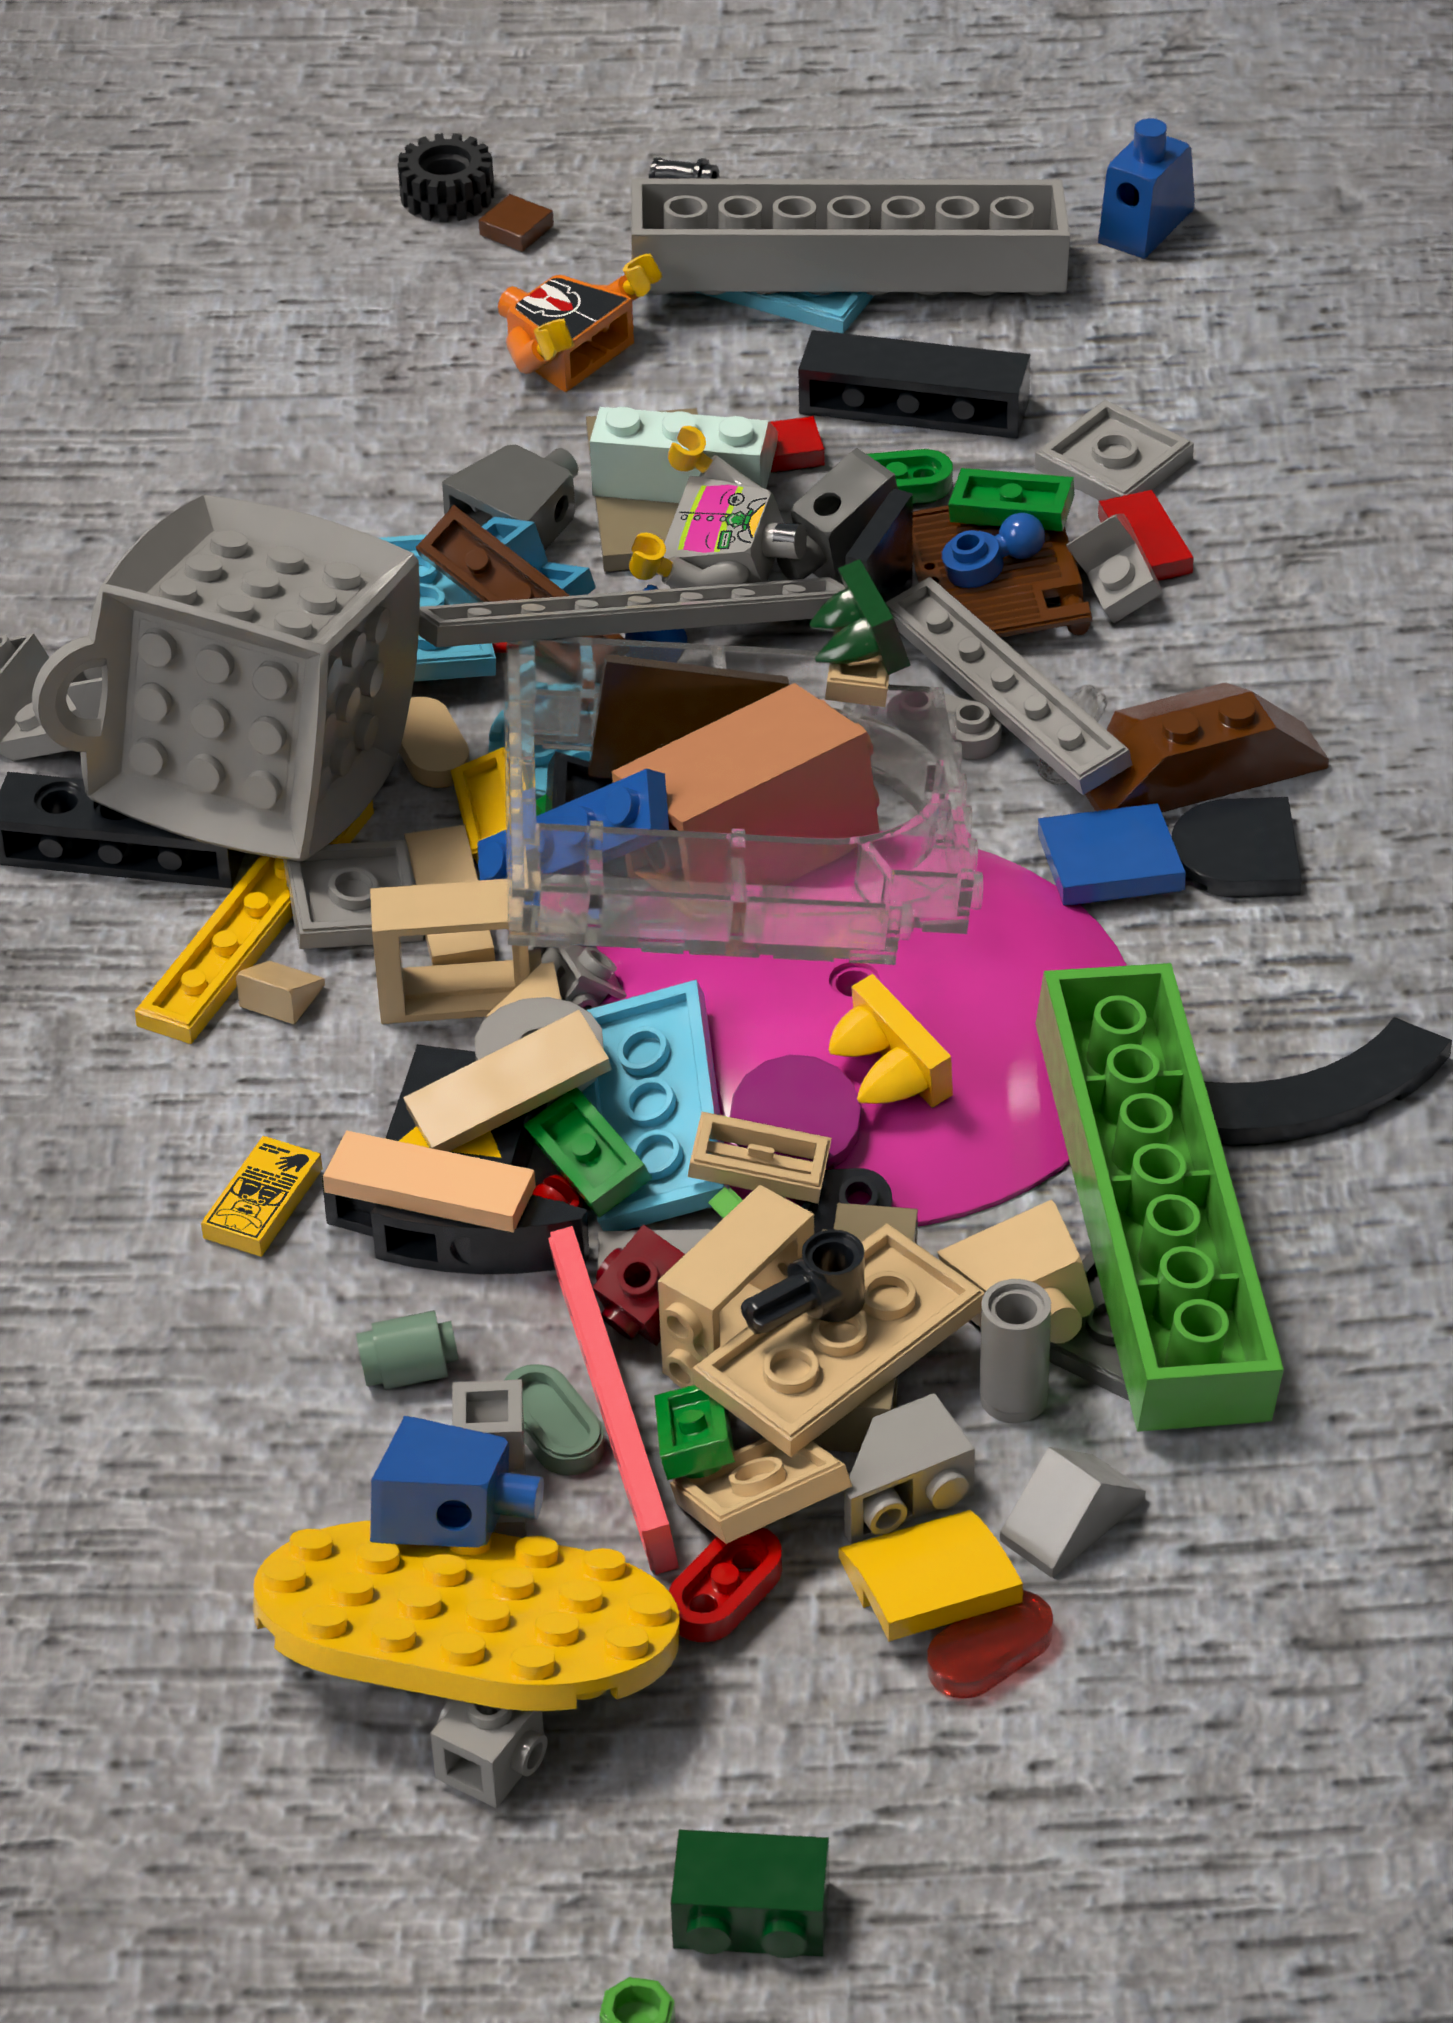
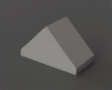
[1000,1447,1146,1578]

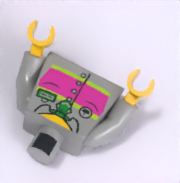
[629,426,807,589]

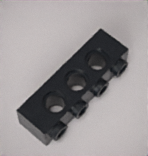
[0,772,245,889]

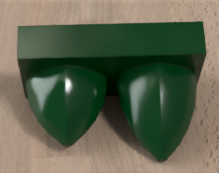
[810,559,911,675]

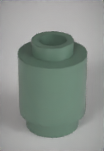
[356,1310,459,1390]

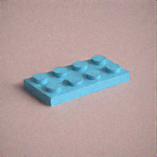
[583,979,730,1231]

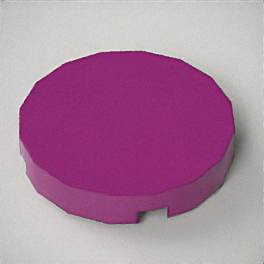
[730,1055,861,1168]

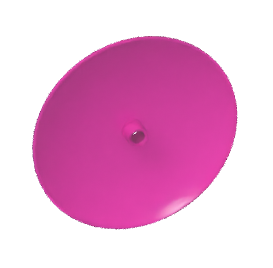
[582,831,1127,1227]

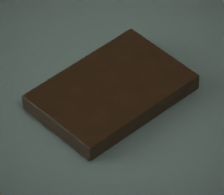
[588,654,789,779]

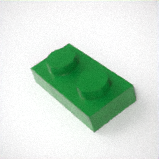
[948,468,1075,531]
[524,1088,652,1218]
[654,1385,735,1480]

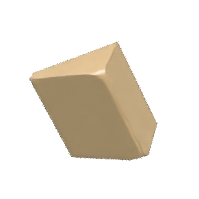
[236,960,325,1025]

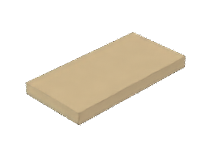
[692,1223,985,1457]

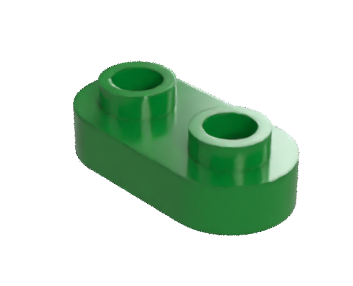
[867,449,953,504]

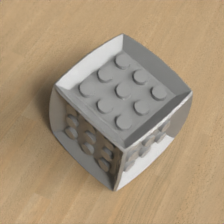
[32,495,420,861]

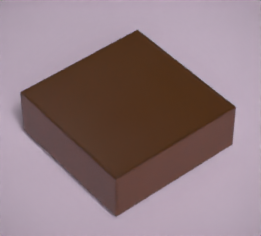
[479,194,554,252]

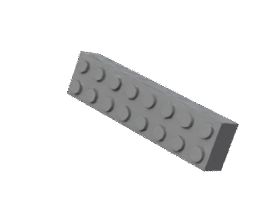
[631,178,1070,296]

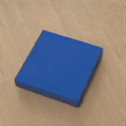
[1038,803,1186,906]

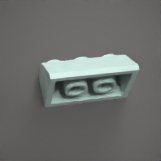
[590,407,778,503]

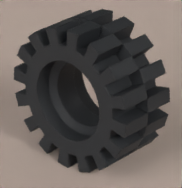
[397,133,495,222]

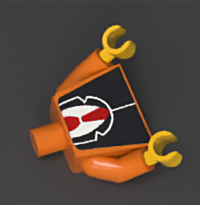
[498,253,663,392]

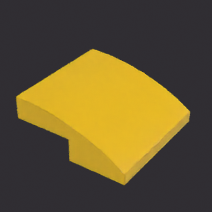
[838,1510,1023,1642]

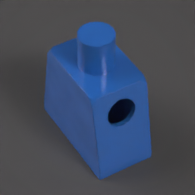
[1098,118,1195,259]
[370,1416,544,1548]

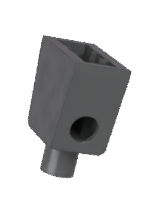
[442,445,579,551]
[777,448,898,585]

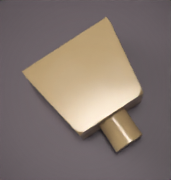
[937,1200,1094,1343]

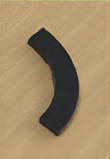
[1204,1017,1452,1145]

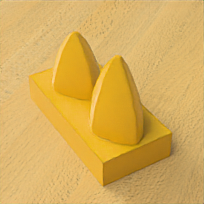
[829,974,953,1108]

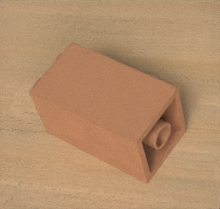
[611,683,880,926]

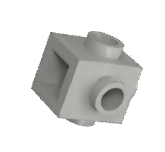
[431,1699,547,1808]

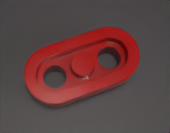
[668,1527,782,1642]

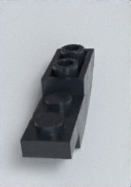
[322,1176,590,1275]

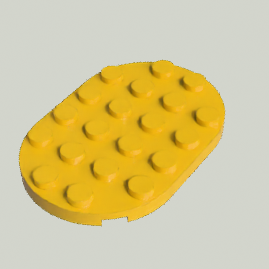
[253,1520,679,1711]

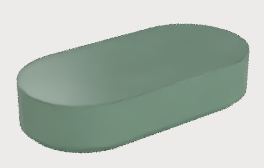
[504,1364,605,1475]

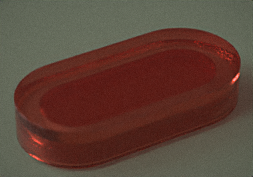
[927,1590,1053,1699]

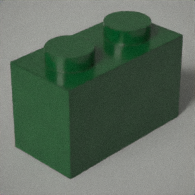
[670,1829,830,1958]

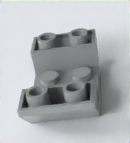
[0,633,102,761]

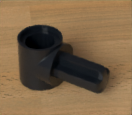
[741,1229,865,1334]

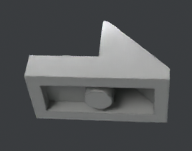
[1066,513,1163,623]

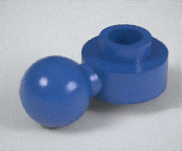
[942,513,1045,588]

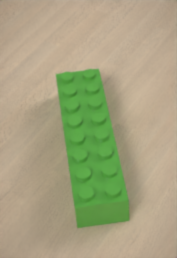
[1035,963,1284,1432]

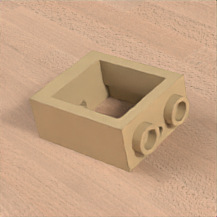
[370,877,542,1024]
[658,1185,814,1388]

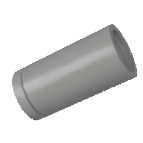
[980,1279,1051,1423]

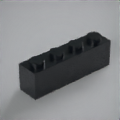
[798,330,1031,439]

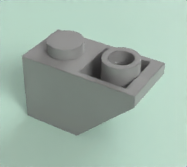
[844,1393,975,1544]

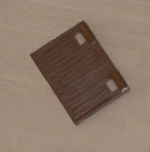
[913,505,1092,638]

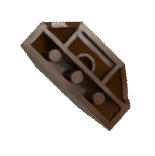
[1085,683,1329,812]

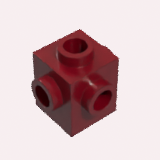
[593,1224,685,1346]

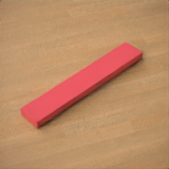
[548,1226,679,1575]

